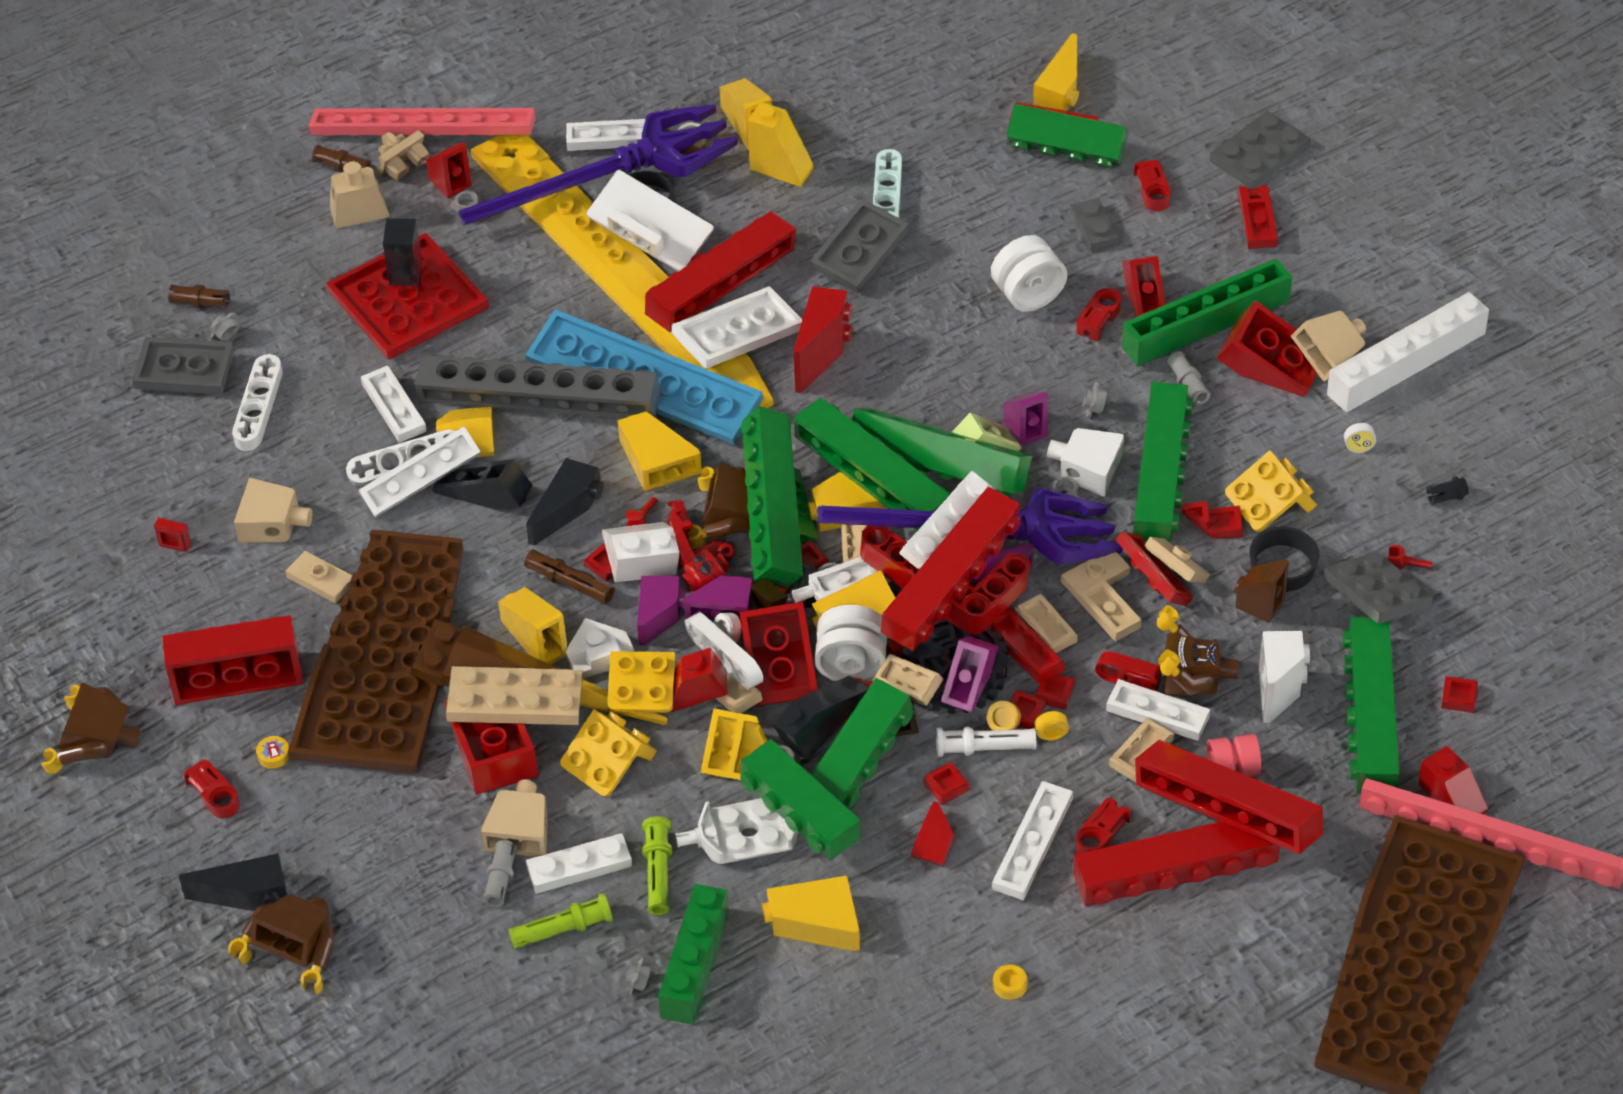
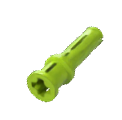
[642,816,672,916]
[508,893,613,949]

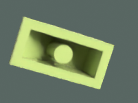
[952,413,1022,452]

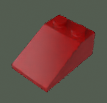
[793,286,853,393]
[1216,300,1317,397]
[739,602,818,707]
[444,701,539,795]

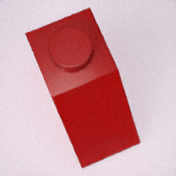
[426,142,472,198]
[1122,256,1166,317]
[668,647,728,713]
[1418,746,1488,815]

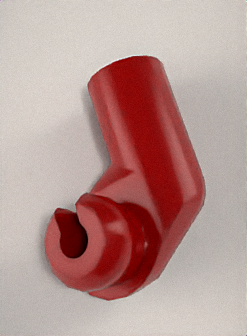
[692,540,735,562]

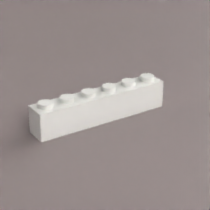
[1327,292,1489,413]

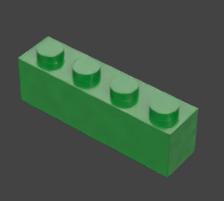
[1006,104,1129,168]
[811,677,913,808]
[740,739,860,861]
[658,883,729,1025]

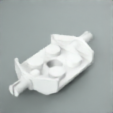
[675,798,798,864]

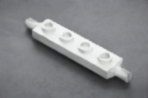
[792,540,909,603]

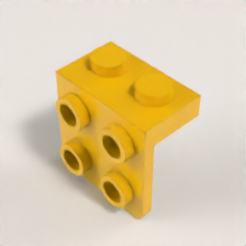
[1225,450,1317,532]
[607,651,677,713]
[560,709,658,797]

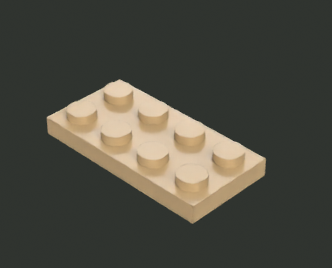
[446,666,582,725]

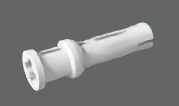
[936,726,1036,757]

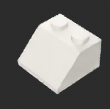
[602,522,679,583]
[1258,631,1310,723]

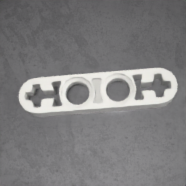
[232,354,283,451]
[346,430,455,486]
[685,612,763,689]

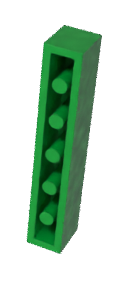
[1122,258,1292,367]
[1133,382,1193,543]
[794,397,950,531]
[741,406,803,590]
[852,407,1032,497]
[1342,617,1399,793]

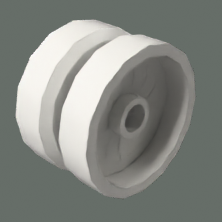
[991,235,1067,312]
[815,605,887,682]

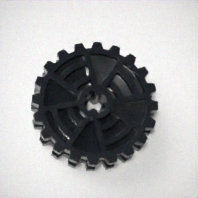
[903,618,1008,714]

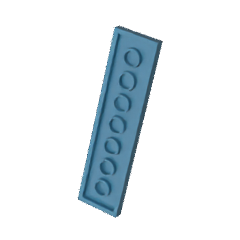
[525,309,764,446]

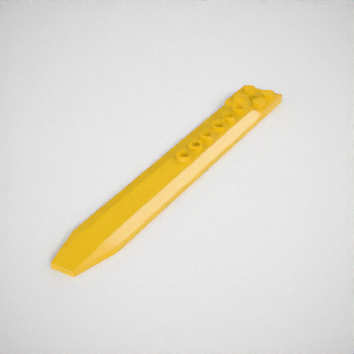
[470,135,774,408]

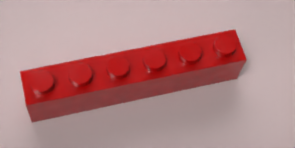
[645,211,796,333]
[881,486,1021,651]
[1135,740,1324,854]
[1073,821,1280,906]

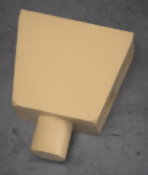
[330,161,389,229]
[1291,310,1366,382]
[234,478,313,543]
[481,780,548,857]

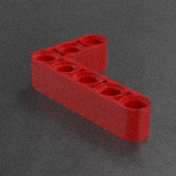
[860,526,1030,635]

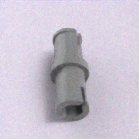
[1167,351,1211,405]
[482,840,517,907]

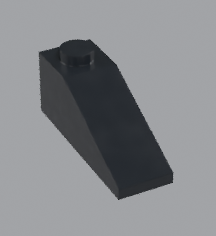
[526,458,604,545]
[432,459,533,510]
[772,676,869,760]
[179,853,288,911]

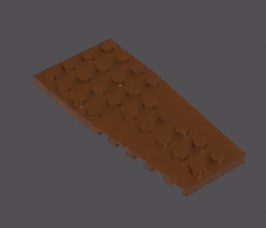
[288,530,464,774]
[1314,815,1525,1094]

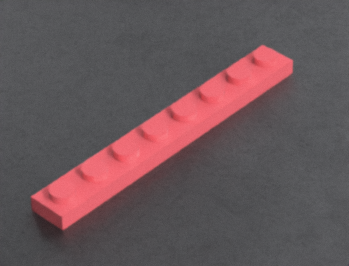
[309,108,536,136]
[1359,778,1623,889]

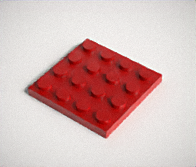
[326,232,489,360]

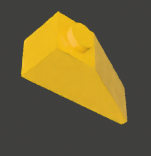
[1033,33,1079,111]

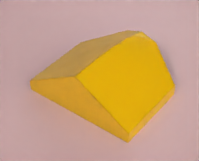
[436,407,495,457]
[700,708,768,781]

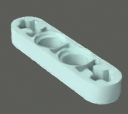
[873,149,902,218]

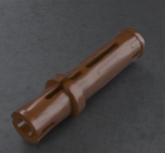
[524,549,615,605]

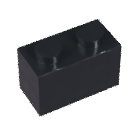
[383,218,422,286]

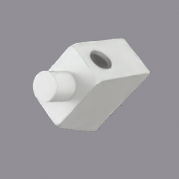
[1047,428,1124,497]

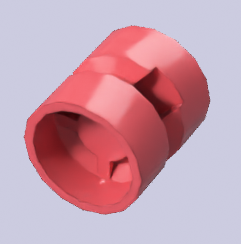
[1206,733,1261,777]

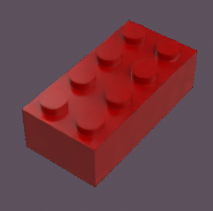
[162,615,303,705]

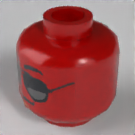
[682,550,730,592]

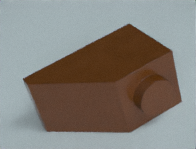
[1234,559,1289,623]

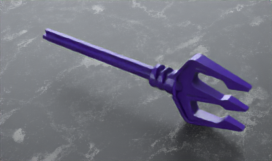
[458,104,738,226]
[817,488,1123,564]

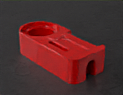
[1134,160,1171,211]
[1076,288,1121,341]
[1095,651,1162,692]
[183,759,240,818]
[1075,798,1131,854]

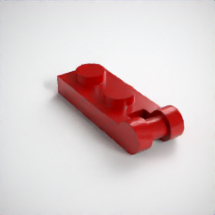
[1237,185,1278,249]

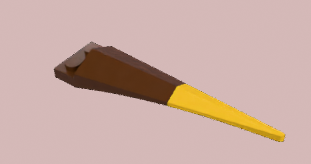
[411,619,668,725]

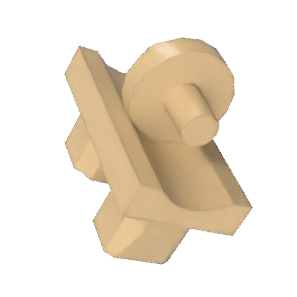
[376,130,429,181]

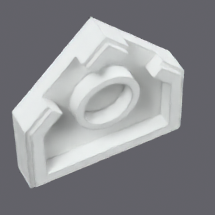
[566,618,635,679]

